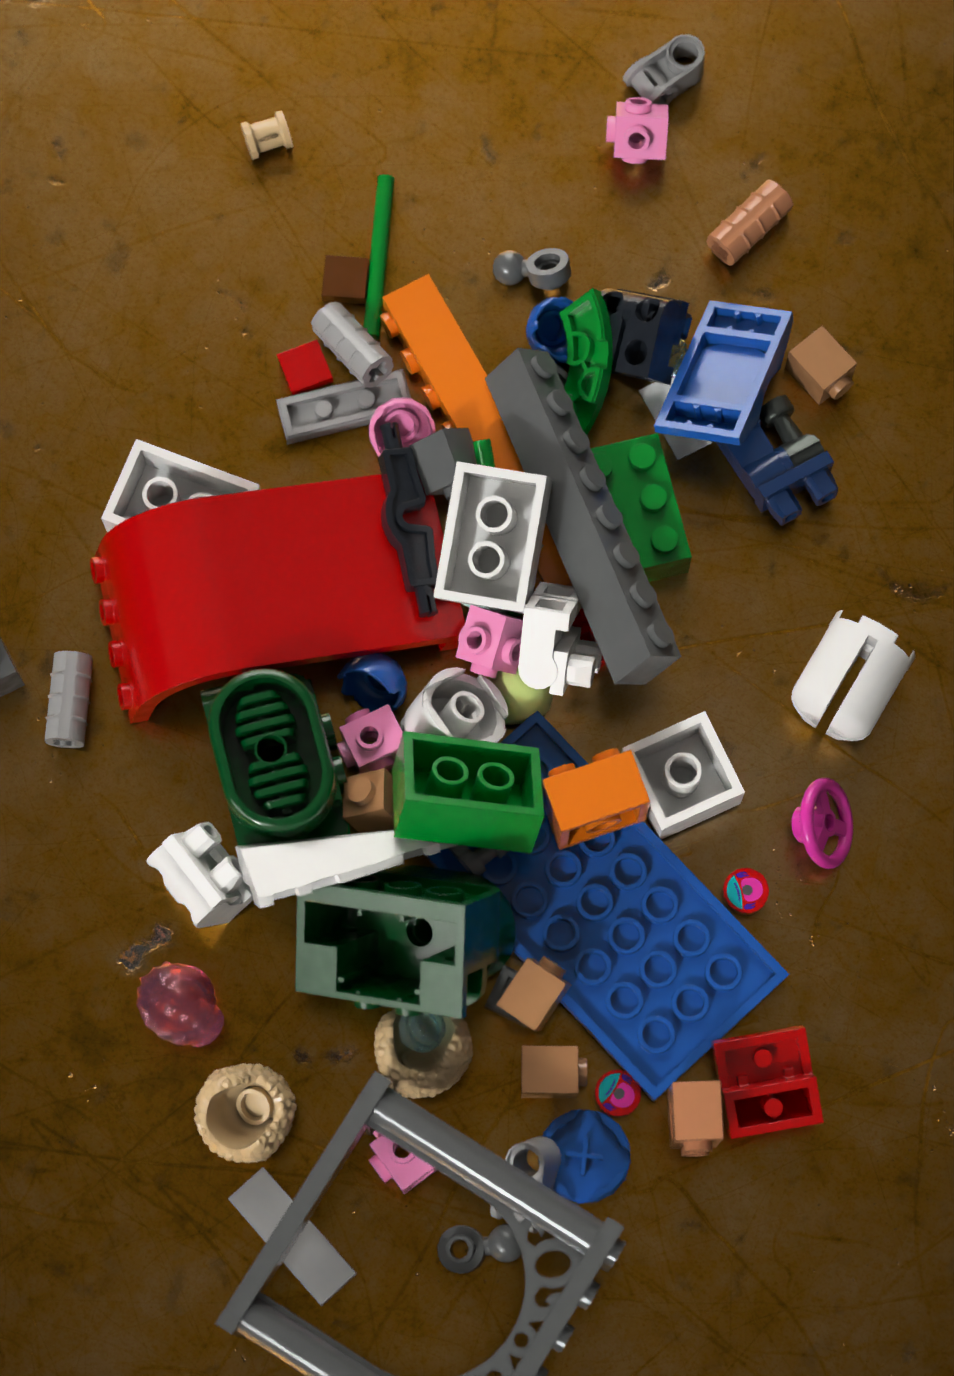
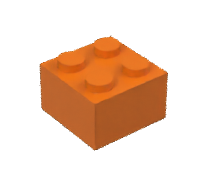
[542,748,650,850]

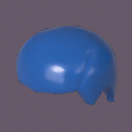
[526,297,573,364]
[337,653,408,712]

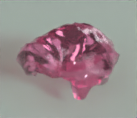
[137,961,224,1047]

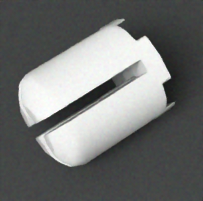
[791,610,915,741]

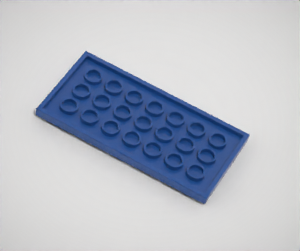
[423,711,789,1102]

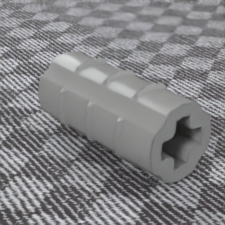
[311,302,394,387]
[45,651,93,748]

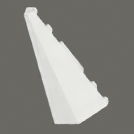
[235,830,457,908]

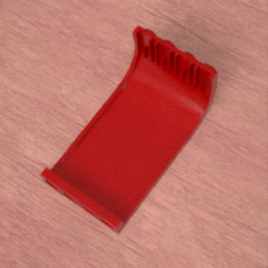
[90,470,465,724]

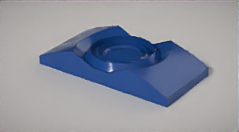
[654,300,793,446]

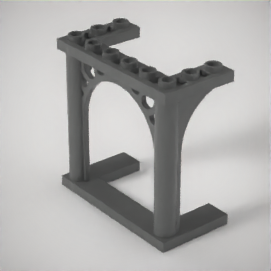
[215,1071,627,1376]

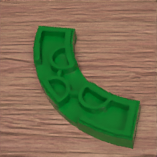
[559,288,613,435]

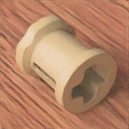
[240,110,293,160]

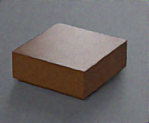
[322,255,369,304]

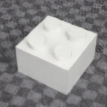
[621,711,745,840]

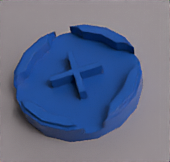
[538,1109,631,1204]

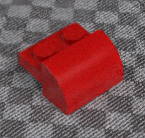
[711,1025,824,1139]

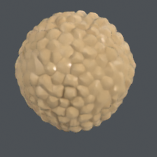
[374,1008,473,1099]
[194,1063,297,1163]

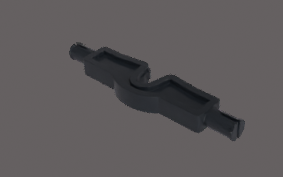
[378,422,438,618]

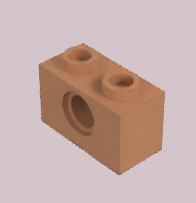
[667,1080,723,1157]

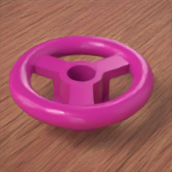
[792,777,853,869]

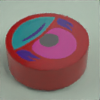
[722,868,769,916]
[594,1070,641,1118]

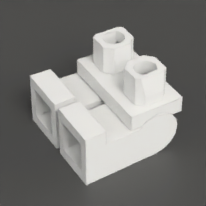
[518,581,602,696]
[146,822,253,928]

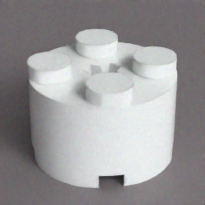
[400,667,508,743]

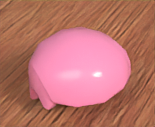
[369,398,436,457]

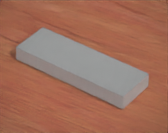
[276,369,411,445]
[228,1167,357,1306]

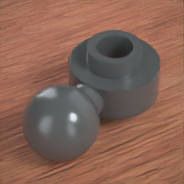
[493,248,572,290]
[437,1224,521,1274]

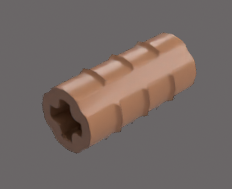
[706,180,793,266]

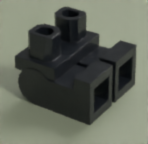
[601,289,692,385]

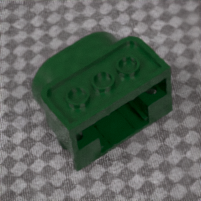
[200,669,351,846]
[295,865,516,1019]

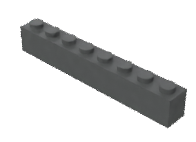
[485,348,682,685]

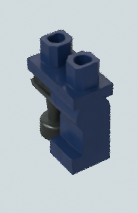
[716,395,838,526]

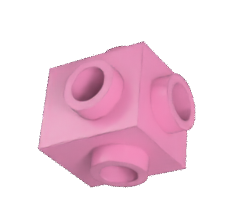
[606,97,669,164]
[455,605,523,678]
[336,704,403,774]
[369,1131,437,1194]

